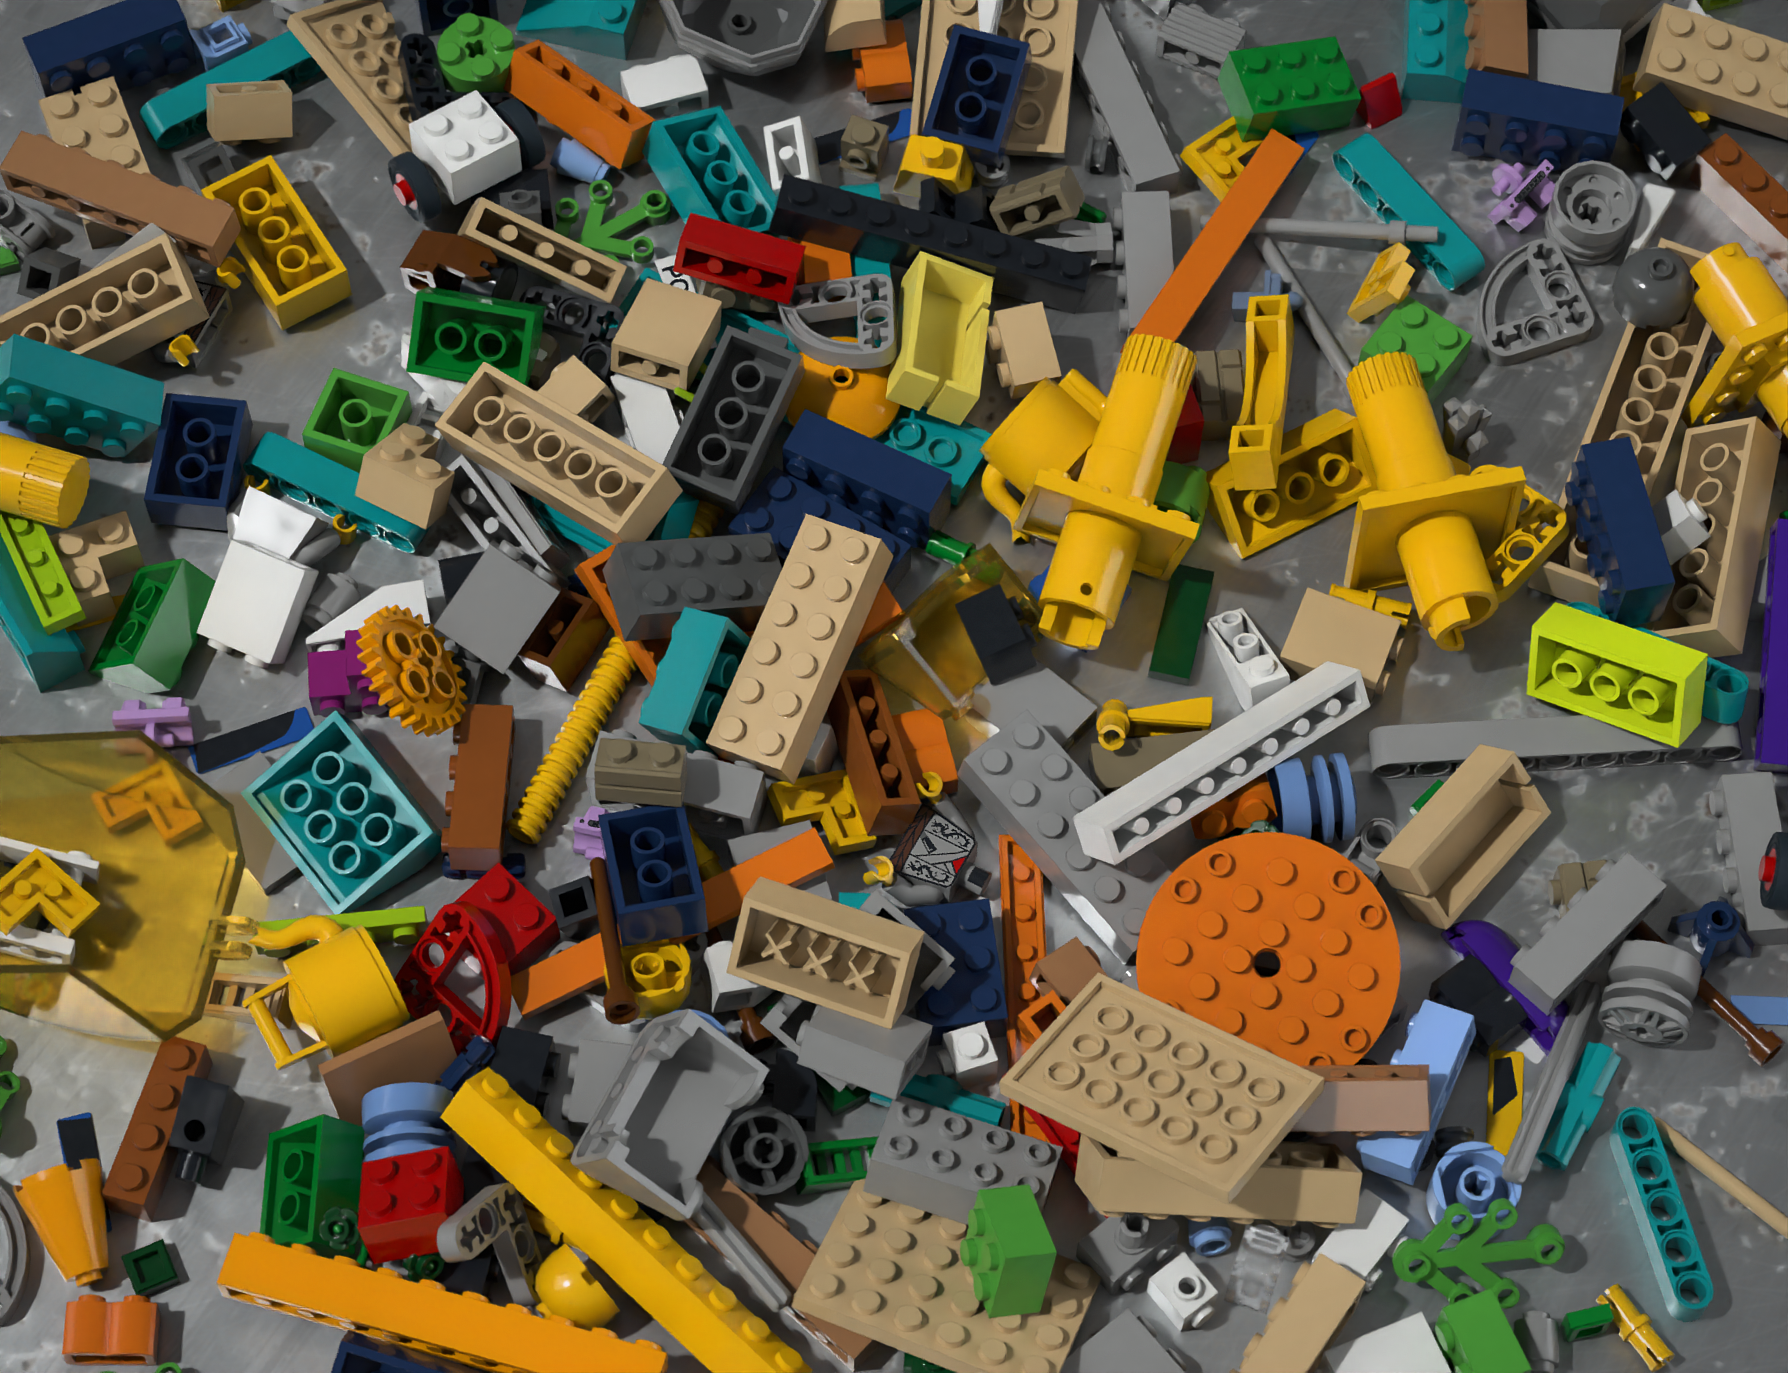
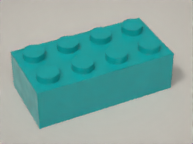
[0,334,164,458]

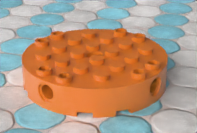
[1136,832,1401,1066]

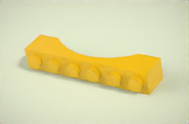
[1228,294,1295,491]

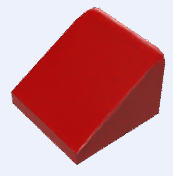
[1356,72,1402,129]

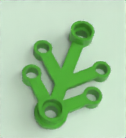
[554,180,671,264]
[1392,1198,1565,1309]

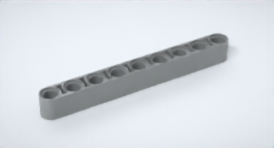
[1368,715,1743,779]

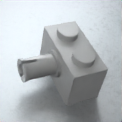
[1076,1212,1180,1295]

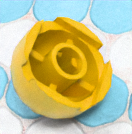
[604,939,692,1020]
[535,1243,620,1331]

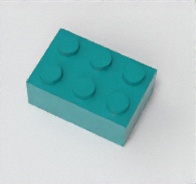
[638,606,751,757]

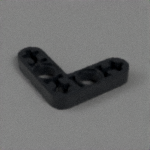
[398,33,524,122]
[519,286,626,389]

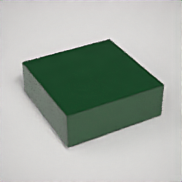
[121,1239,180,1297]

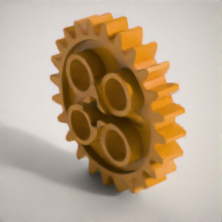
[356,605,467,737]

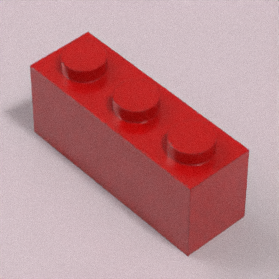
[673,213,806,305]

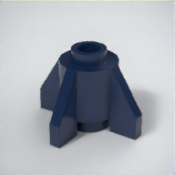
[1667,896,1755,976]

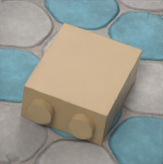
[610,278,722,391]
[1279,587,1404,708]

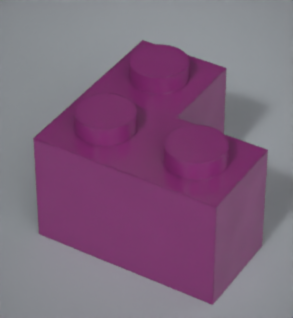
[307,630,390,718]

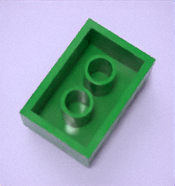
[1217,36,1361,142]

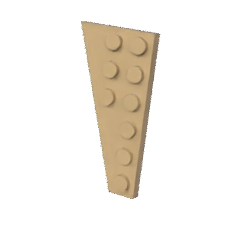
[286,0,438,186]

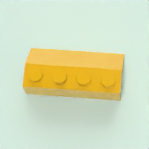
[1206,408,1378,559]

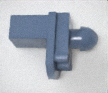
[1232,270,1303,322]

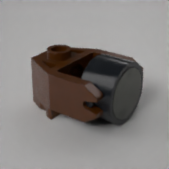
[400,230,518,301]

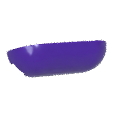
[1440,920,1569,1057]

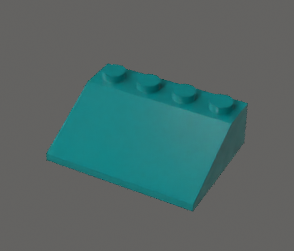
[515,0,648,61]
[1401,0,1469,104]
[241,710,442,914]

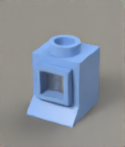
[189,15,253,72]

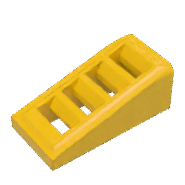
[1126,697,1213,738]

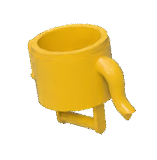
[979,368,1107,544]
[242,915,410,1070]

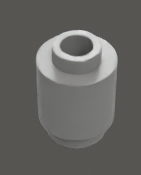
[302,572,361,631]
[1514,1311,1559,1373]

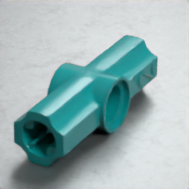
[1535,1042,1622,1171]
[870,1074,1006,1127]

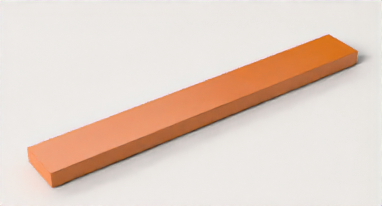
[1120,129,1305,354]
[511,827,835,1020]
[998,834,1050,1143]

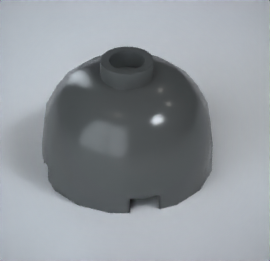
[1612,247,1695,329]
[718,1106,809,1196]

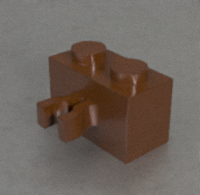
[518,587,611,692]

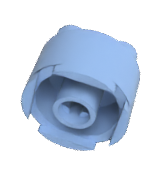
[1426,1141,1522,1241]

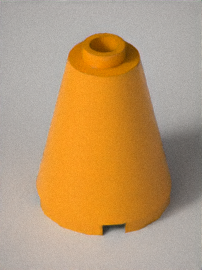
[13,1158,109,1288]

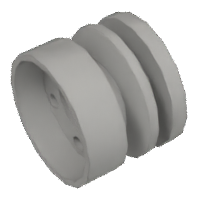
[1544,160,1637,266]
[1597,940,1702,1047]

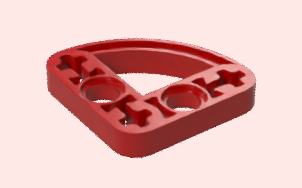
[394,901,512,1056]

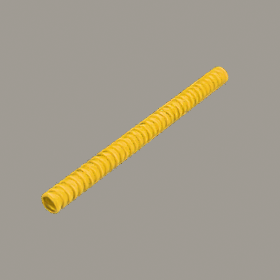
[506,496,725,844]

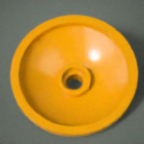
[786,336,901,440]

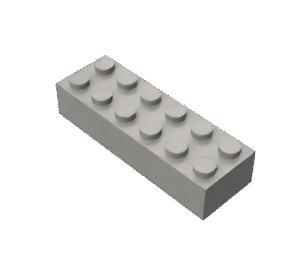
[957,709,1172,965]

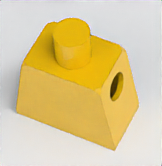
[893,134,975,198]

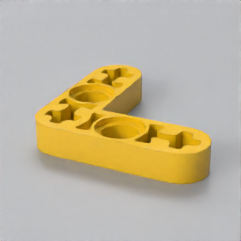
[1469,465,1570,603]

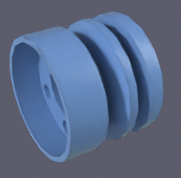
[1267,752,1357,843]
[362,1082,457,1164]

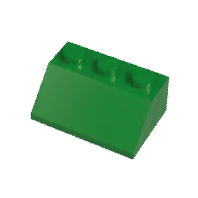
[406,287,545,387]
[88,558,216,694]
[260,1114,365,1260]

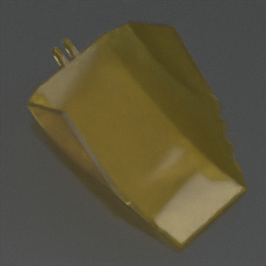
[0,730,260,1042]

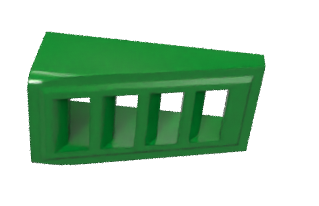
[795,1136,879,1195]

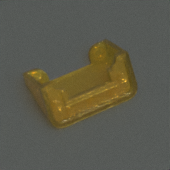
[857,543,1044,721]

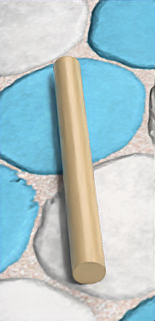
[1654,1116,1788,1239]

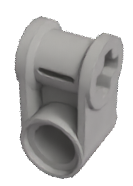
[0,189,56,261]
[1342,818,1398,888]

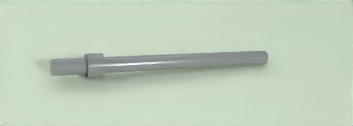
[1200,214,1438,245]
[1254,234,1353,404]

